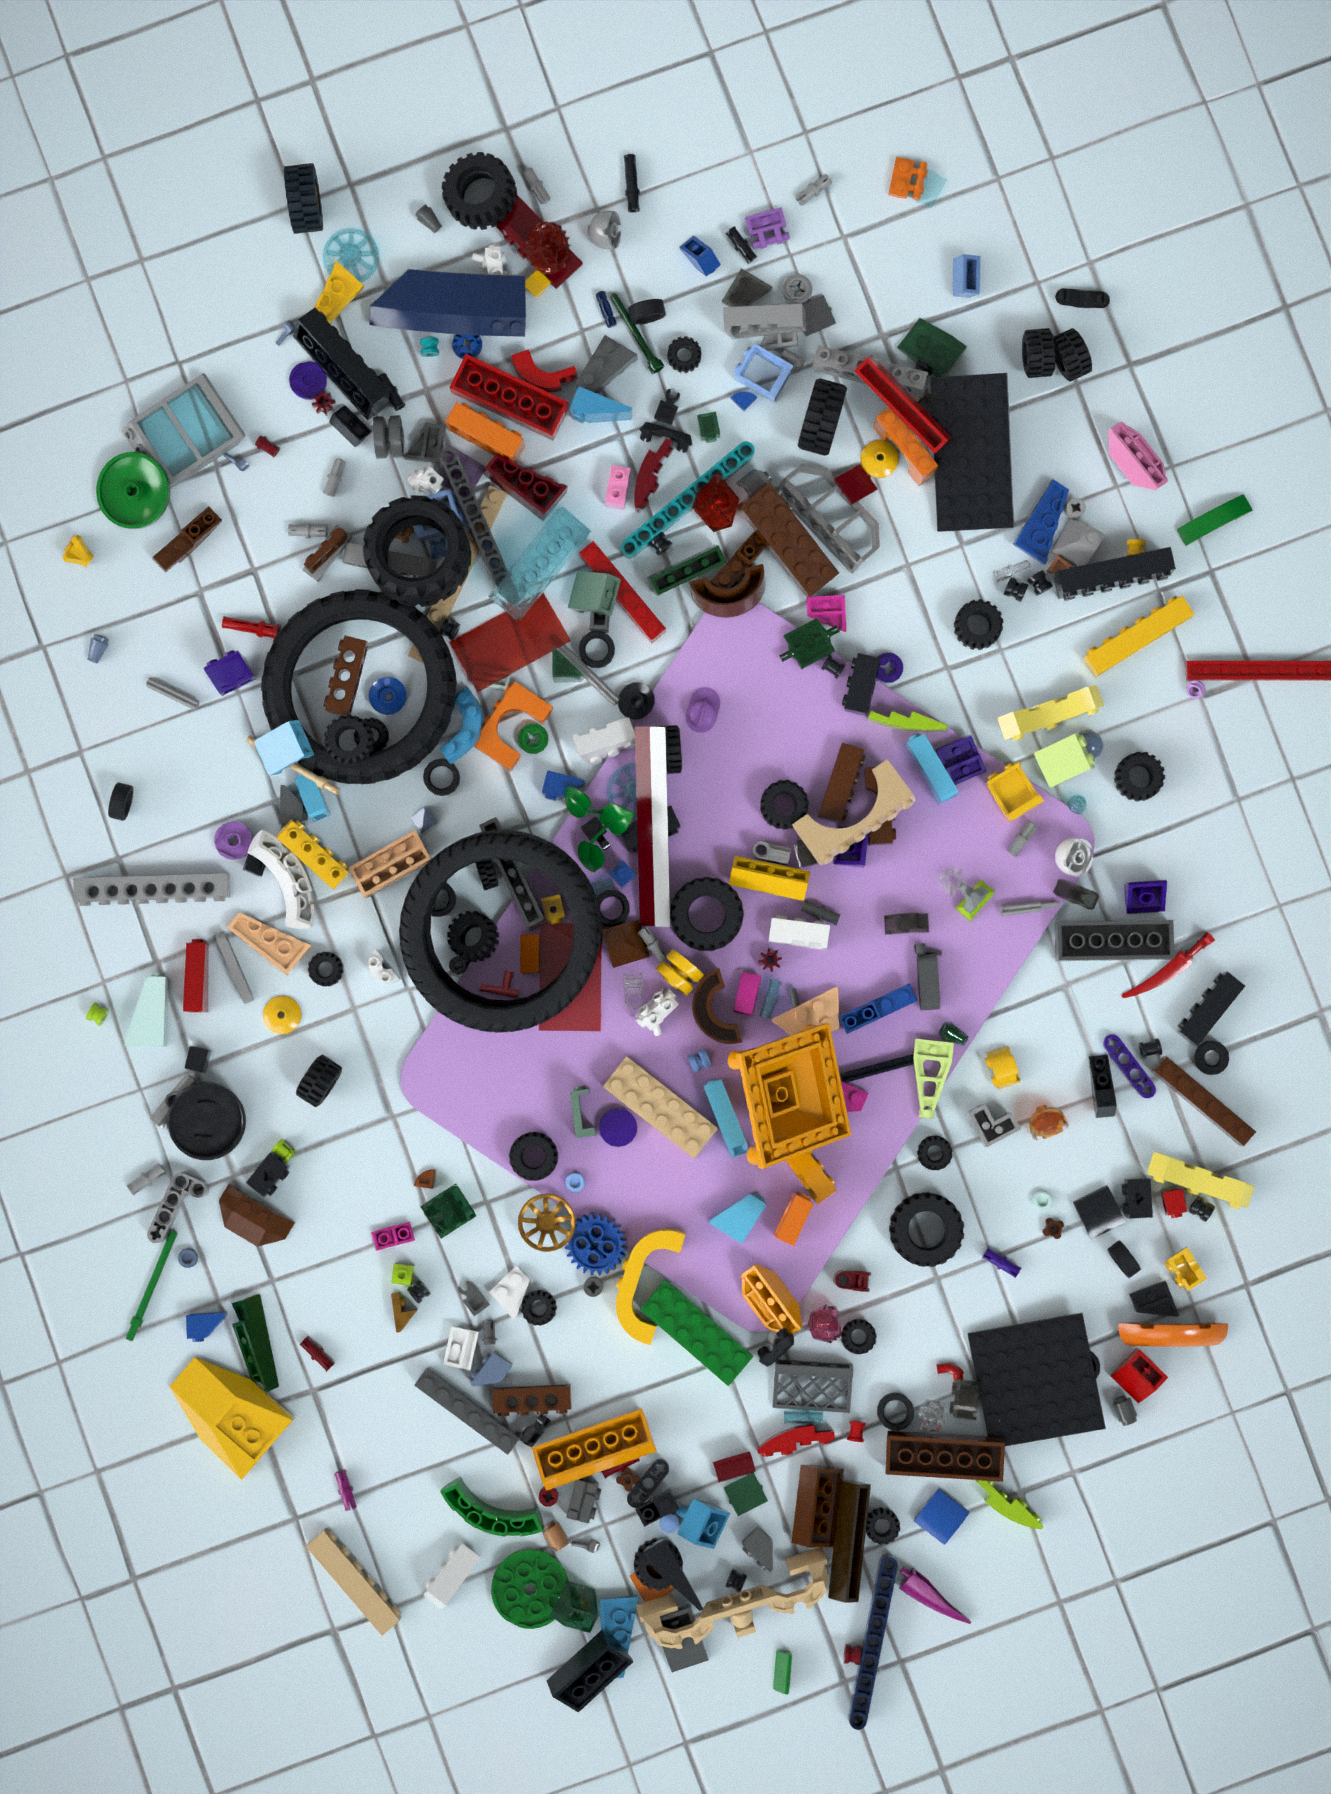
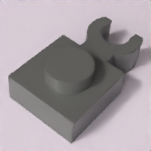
[458,1280,490,1316]

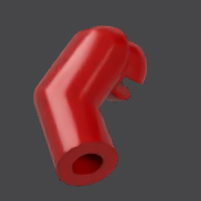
[936,1363,964,1381]

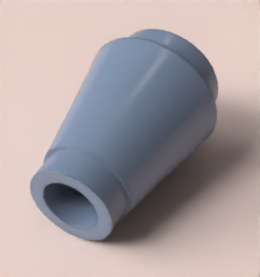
[87,634,109,664]

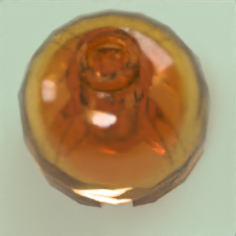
[1029,1105,1069,1140]

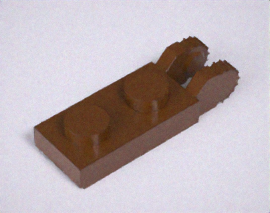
[303,527,348,574]

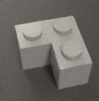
[966,1104,1021,1147]

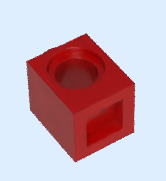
[1161,1188,1187,1218]

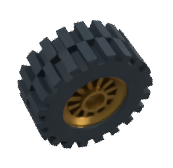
[284,163,323,234]

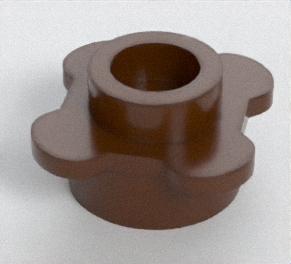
[1042,1217,1064,1239]
[616,1468,639,1491]

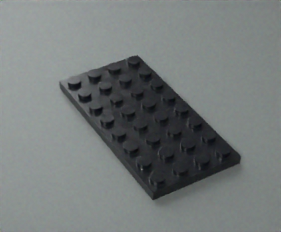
[930,373,1014,532]

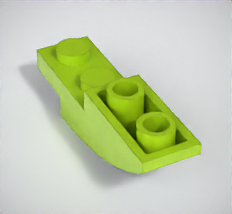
[976,1480,1044,1529]

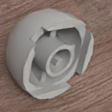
[588,211,621,249]

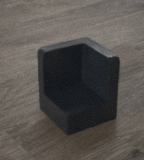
[185,1046,211,1073]

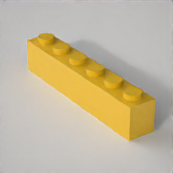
[1083,595,1195,678]

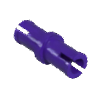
[982,1247,1021,1278]

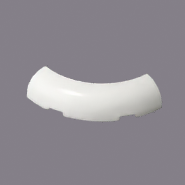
[247,830,314,929]

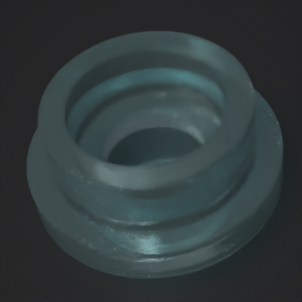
[1068,795,1087,814]

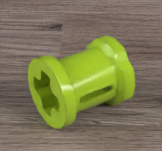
[271,1138,297,1163]

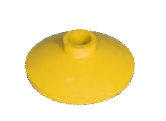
[861,440,899,478]
[263,996,302,1034]

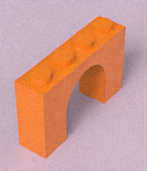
[873,407,938,486]
[473,681,553,772]
[773,1191,814,1246]

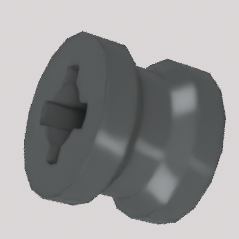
[584,1277,603,1297]

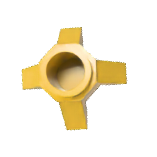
[62,535,94,568]

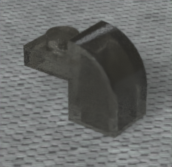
[884,913,929,935]

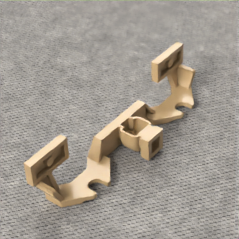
[636,1547,828,1649]

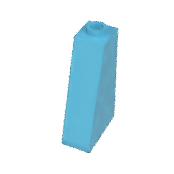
[906,733,959,805]
[703,1079,749,1158]

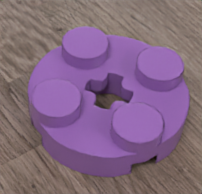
[214,821,253,860]

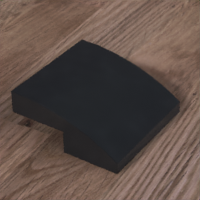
[1073,1185,1126,1239]

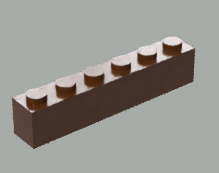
[1151,1056,1256,1146]

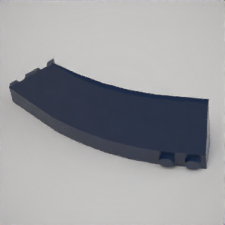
[369,268,526,337]

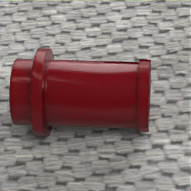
[255,435,280,458]

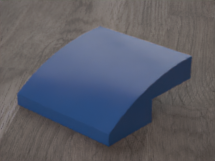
[914,1488,970,1545]

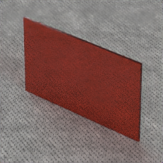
[449,591,571,693]
[539,923,603,1031]

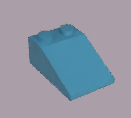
[570,386,632,423]

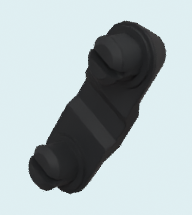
[1055,288,1110,308]
[639,422,692,453]
[757,1328,794,1367]

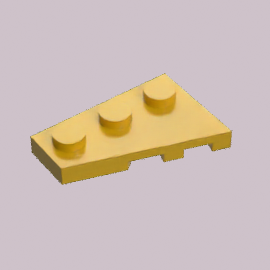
[314,261,364,324]

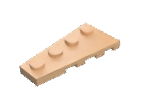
[227,912,311,976]

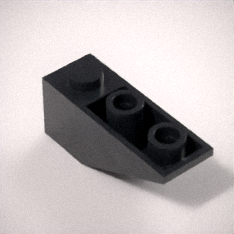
[1089,1055,1117,1118]

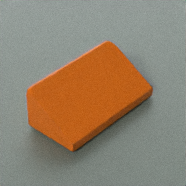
[520,934,540,973]

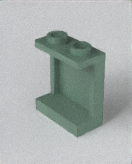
[568,571,621,616]
[570,1086,596,1138]

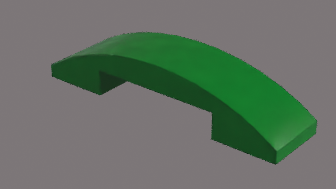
[1177,494,1253,546]

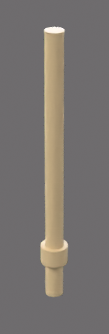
[246,735,340,795]

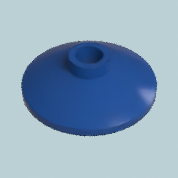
[369,677,407,715]

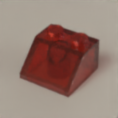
[692,474,740,532]

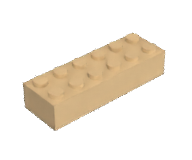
[603,1056,718,1159]

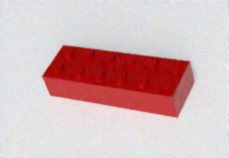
[449,354,570,441]

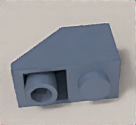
[470,1351,513,1386]

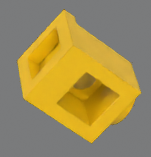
[541,894,566,925]

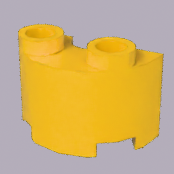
[984,1046,1021,1090]
[1164,1247,1207,1291]

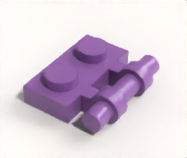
[745,207,790,249]

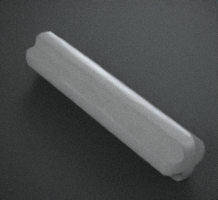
[146,678,200,710]

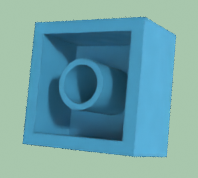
[676,1498,731,1549]

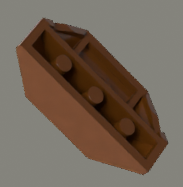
[219,1184,295,1247]

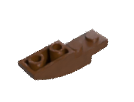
[152,507,222,573]
[710,531,767,589]

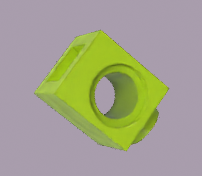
[391,1263,415,1286]

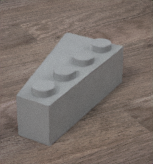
[723,302,806,339]

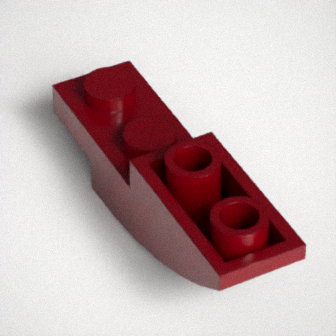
[634,438,674,512]

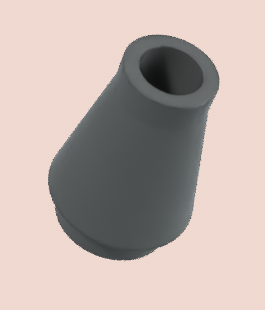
[415,204,442,233]

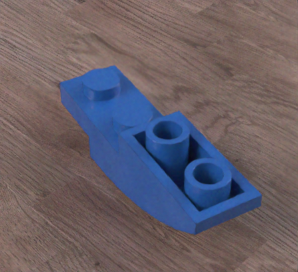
[839,983,918,1034]

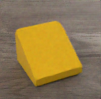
[525,269,552,297]

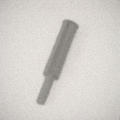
[1000,901,1060,917]

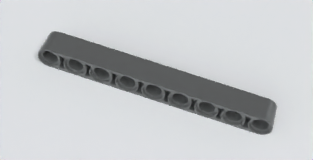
[439,447,519,608]

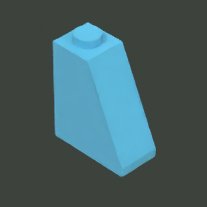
[294,773,331,822]
[709,1192,767,1244]

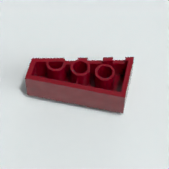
[484,454,568,521]

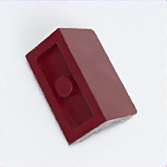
[713,1451,756,1483]

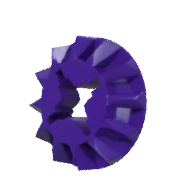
[877,652,903,683]

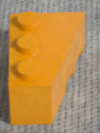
[786,1151,837,1204]

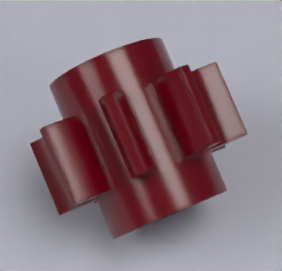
[312,391,336,416]
[758,948,782,972]

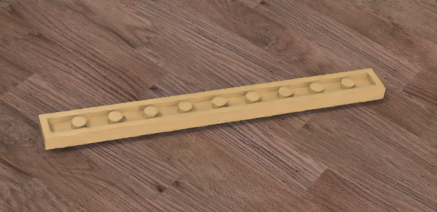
[408,485,508,663]

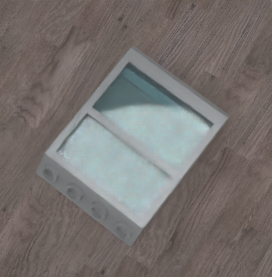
[122,373,246,489]

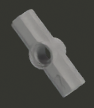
[150,1073,198,1129]

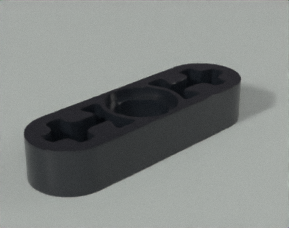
[627,1459,669,1508]

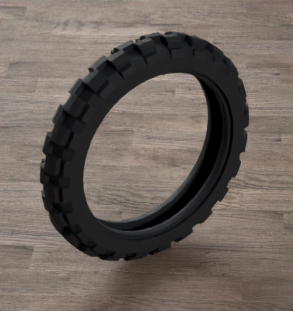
[261,589,457,785]

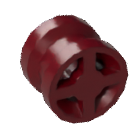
[538,1487,558,1507]
[843,1644,861,1665]

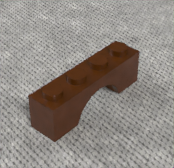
[864,767,896,846]

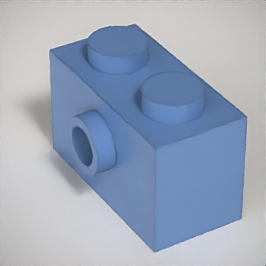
[953,254,981,298]

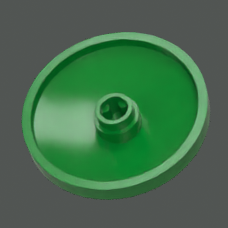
[96,452,170,529]

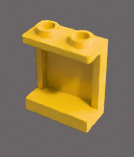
[985,762,1044,823]

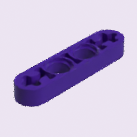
[1103,1035,1156,1098]

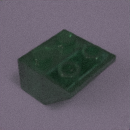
[420,1184,477,1239]
[550,1580,598,1633]

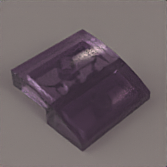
[437,447,485,497]

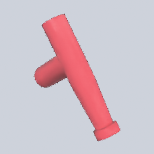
[480,971,519,998]

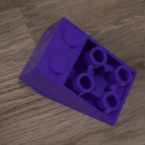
[204,650,256,696]

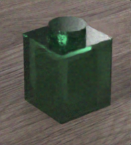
[697,412,720,443]

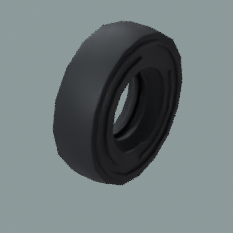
[1194,1041,1229,1075]

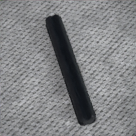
[841,1054,914,1083]

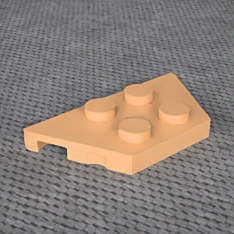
[771,986,839,1035]

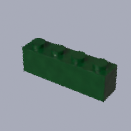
[647,545,726,596]

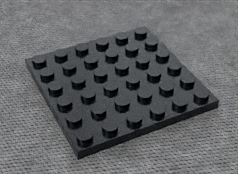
[968,1312,1106,1446]

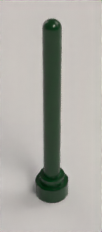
[611,293,665,374]

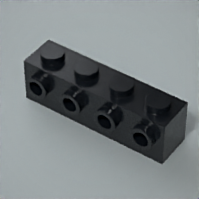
[1177,971,1245,1046]

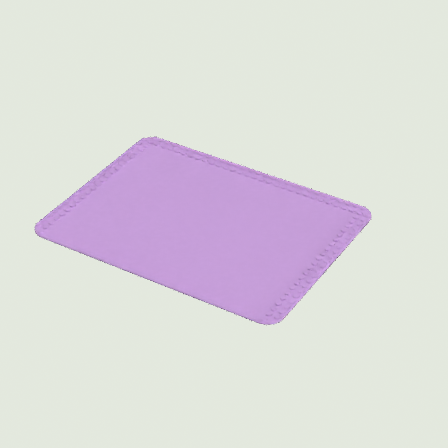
[401,603,1094,1332]

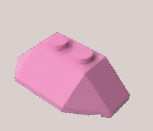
[1108,421,1168,490]

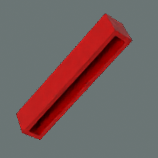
[854,355,952,454]
[579,541,666,644]

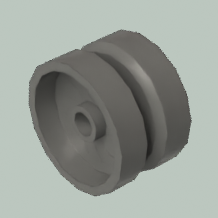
[373,415,405,459]

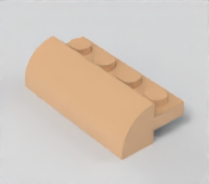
[348,830,431,899]

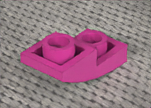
[734,972,761,1016]
[371,1222,415,1251]

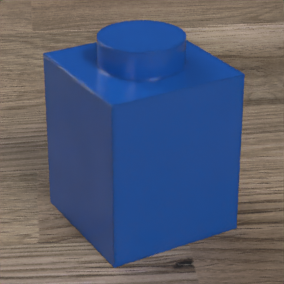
[609,861,636,889]

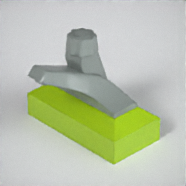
[955,880,995,921]

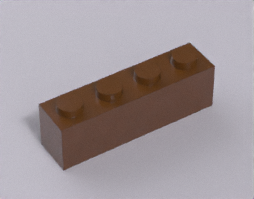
[818,743,866,824]

